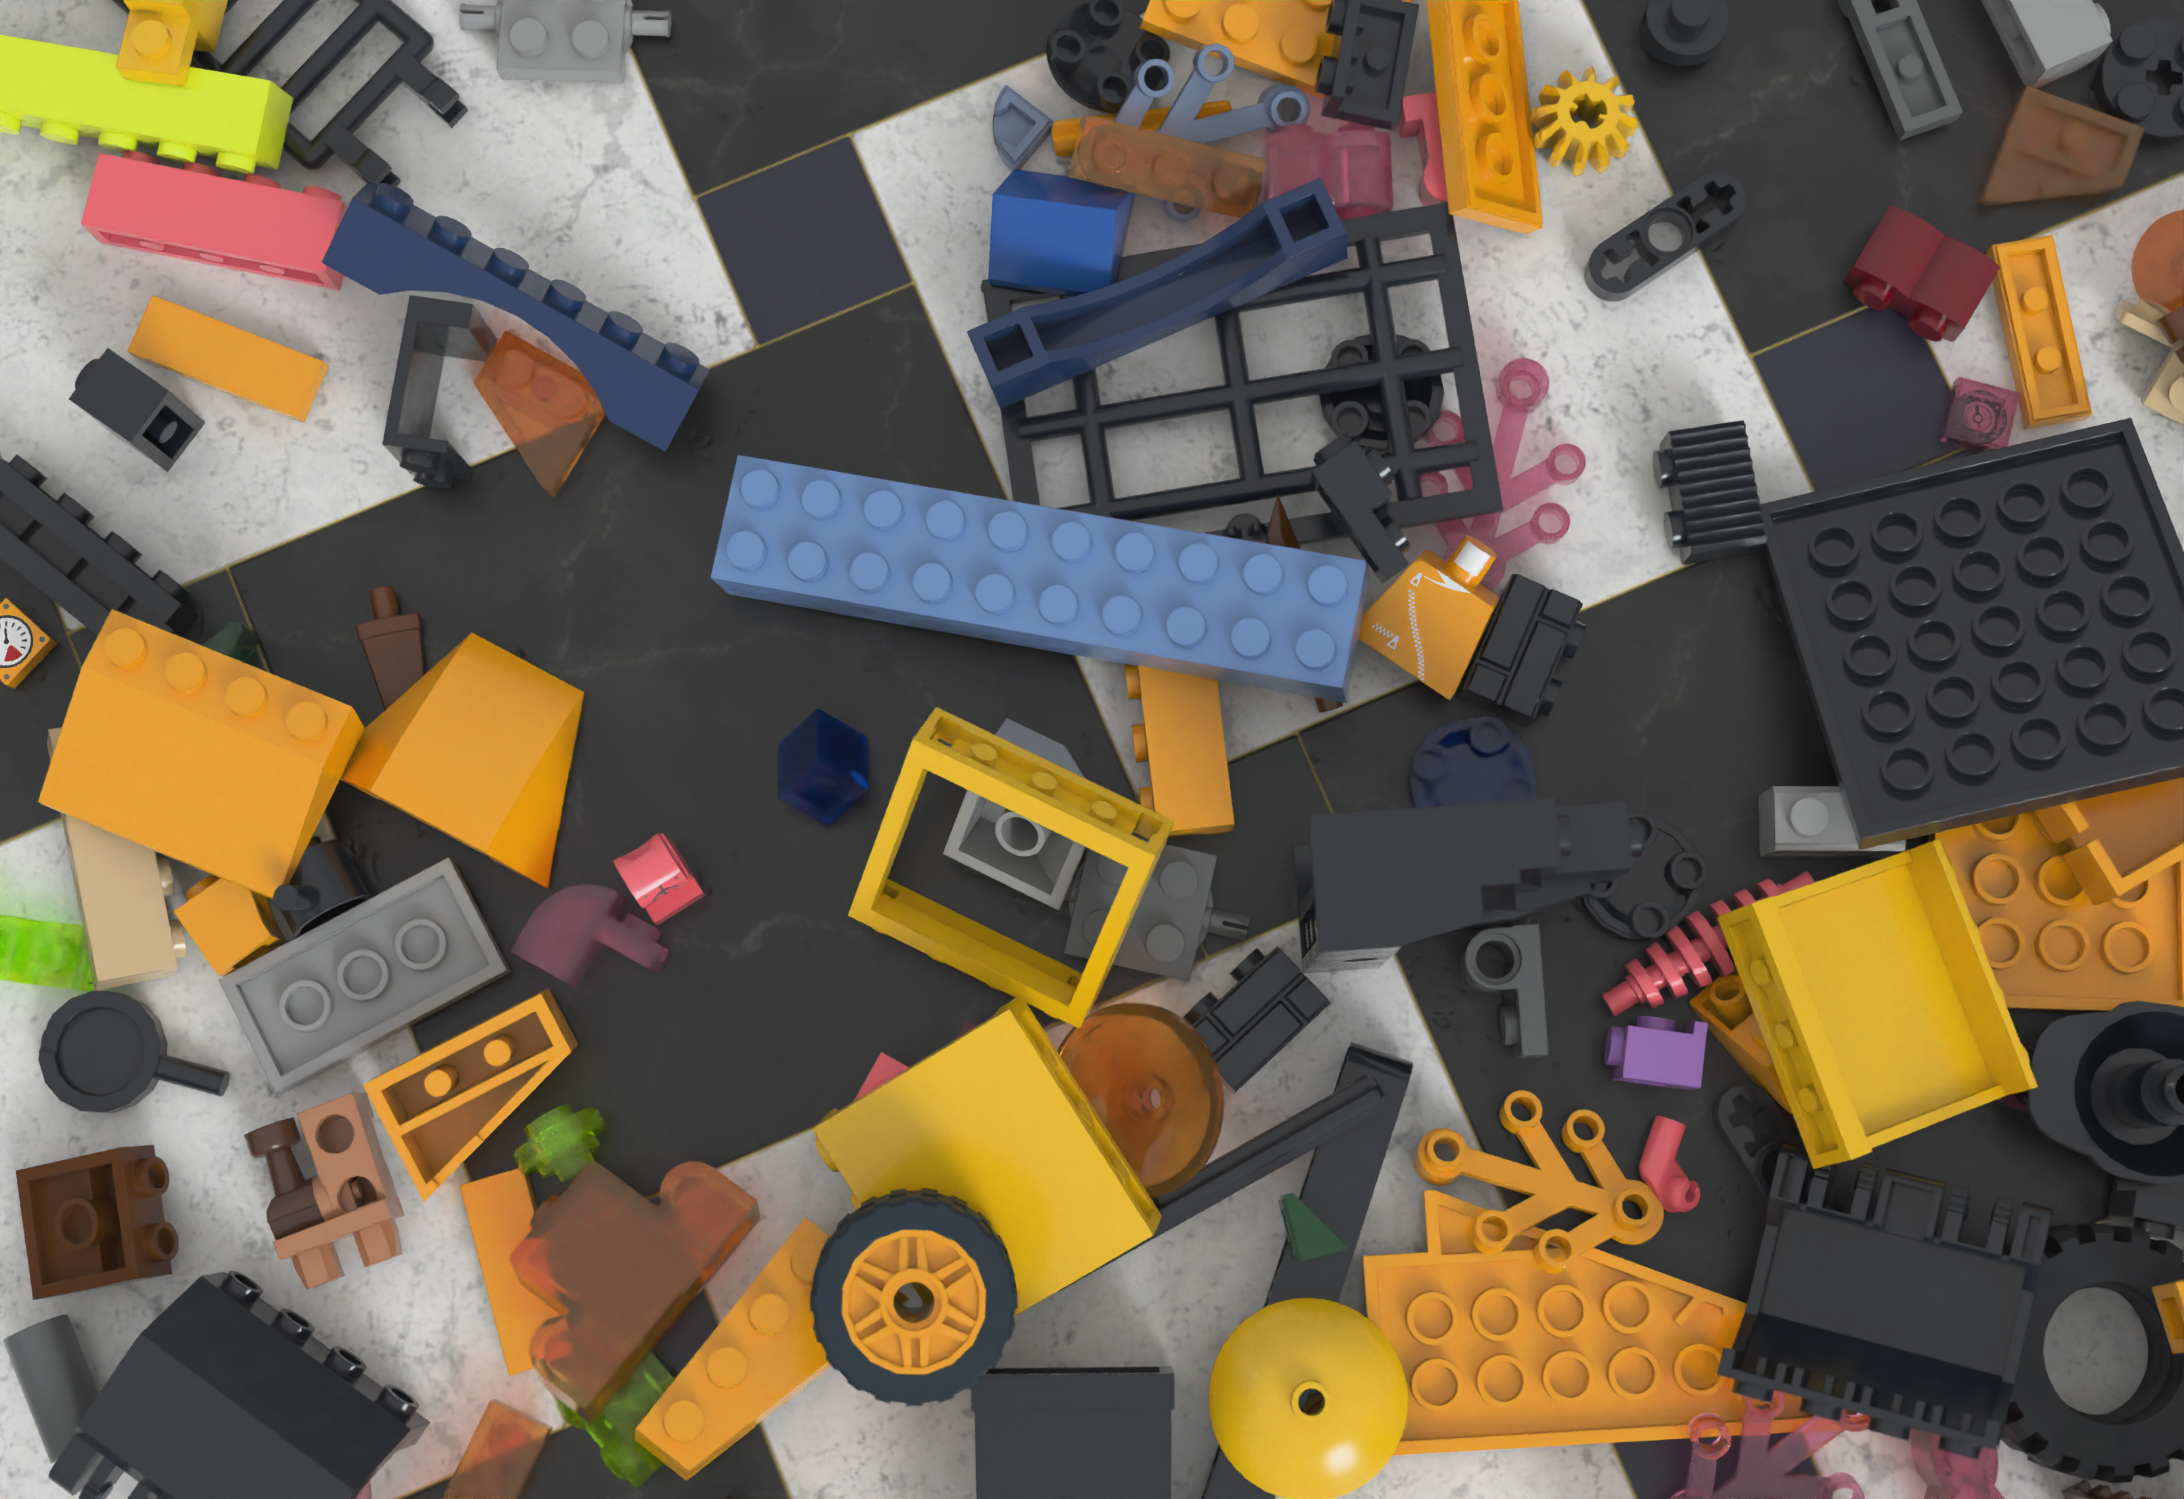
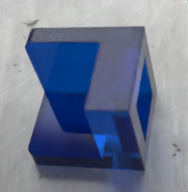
[778,708,869,825]

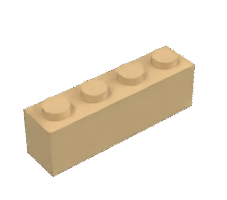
[47,727,187,991]

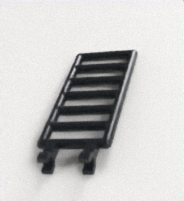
[112,0,468,187]

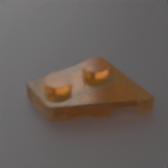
[1978,86,2145,205]
[473,330,605,498]

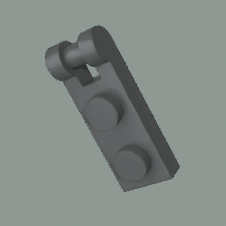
[1837,0,1963,141]

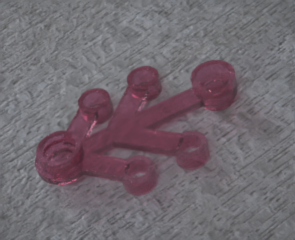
[1419,358,1586,591]
[1670,1390,1870,1499]

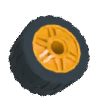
[810,1188,1018,1406]

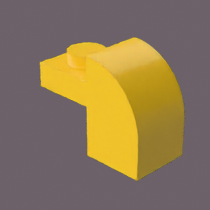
[116,0,228,86]

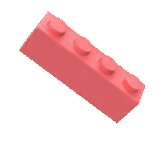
[81,151,347,290]

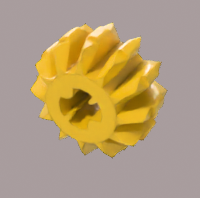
[1530,66,1638,177]

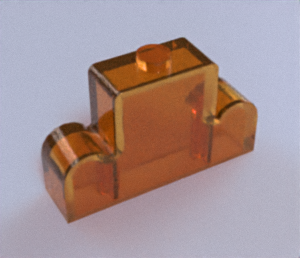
[510,1161,760,1425]

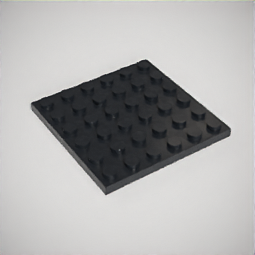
[1760,418,2184,850]

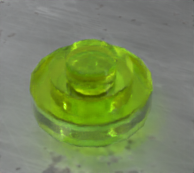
[512,1103,608,1183]

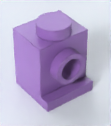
[1604,1016,1708,1090]

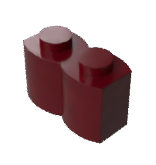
[1844,205,2001,342]

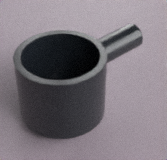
[273,836,371,937]

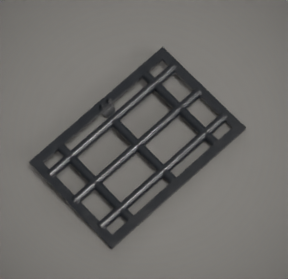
[980,202,1503,545]

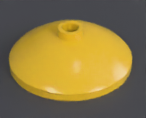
[1208,1297,1408,1499]

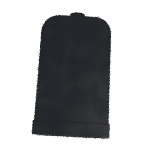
[971,1366,1175,1499]

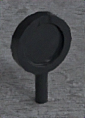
[38,991,230,1113]

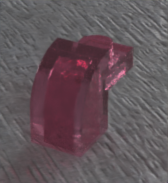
[511,884,671,988]

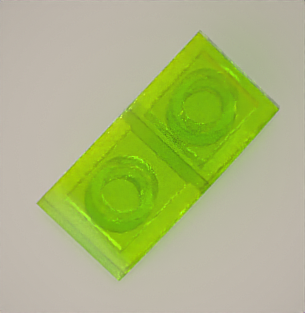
[0,915,94,992]

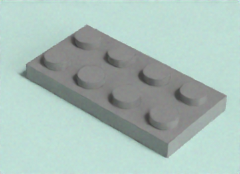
[218,857,511,1095]

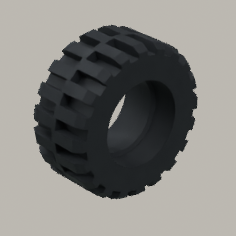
[2001,1224,2184,1483]

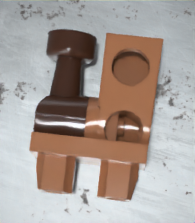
[244,1092,405,1289]

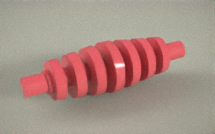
[1601,871,1815,1017]

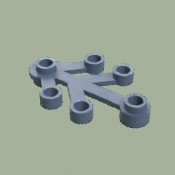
[1076,44,1310,221]

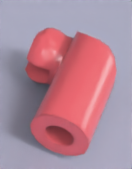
[1639,1115,1701,1213]

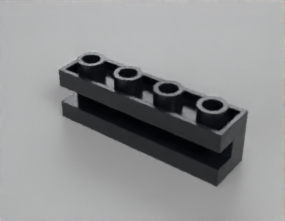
[0,454,199,637]

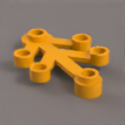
[1413,1090,1664,1274]

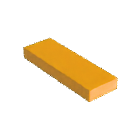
[1986,235,2092,430]
[127,295,329,423]
[460,1167,576,1376]

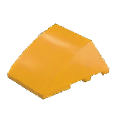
[340,633,585,889]

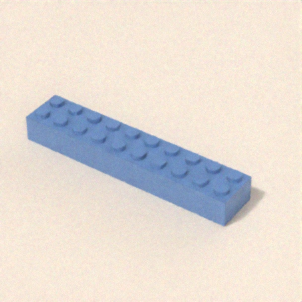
[710,455,1370,703]

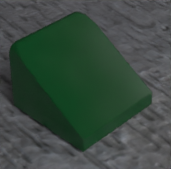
[1278,1193,1348,1261]

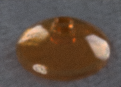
[1057,1003,1224,1199]

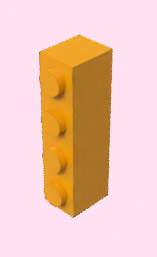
[1124,664,1235,839]

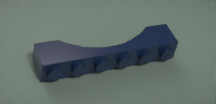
[967,177,1348,409]
[321,181,710,452]

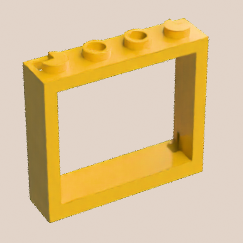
[848,707,1175,1029]

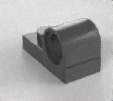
[1458,924,1549,1059]

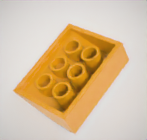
[38,609,365,899]

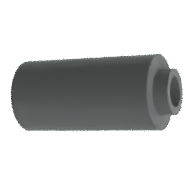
[3,1314,99,1464]

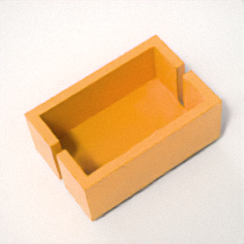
[2035,777,2184,906]

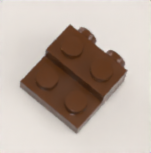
[16,1145,179,1300]

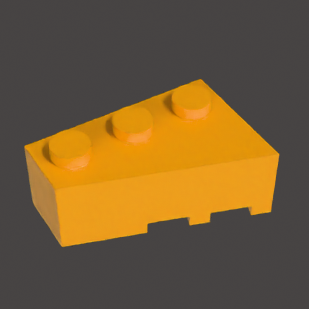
[363,988,578,1201]

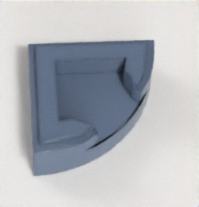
[993,85,1054,171]

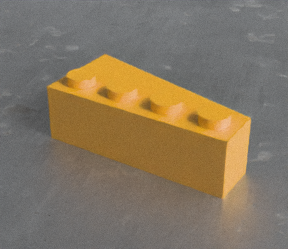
[634,1217,909,1481]

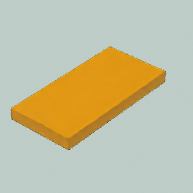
[1426,0,1543,234]

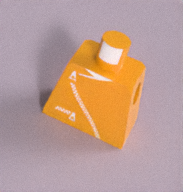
[1359,535,1500,700]

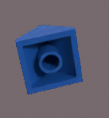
[988,170,1136,296]

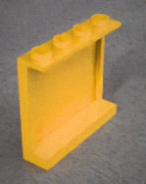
[1717,838,2038,1169]
[812,995,1162,1317]

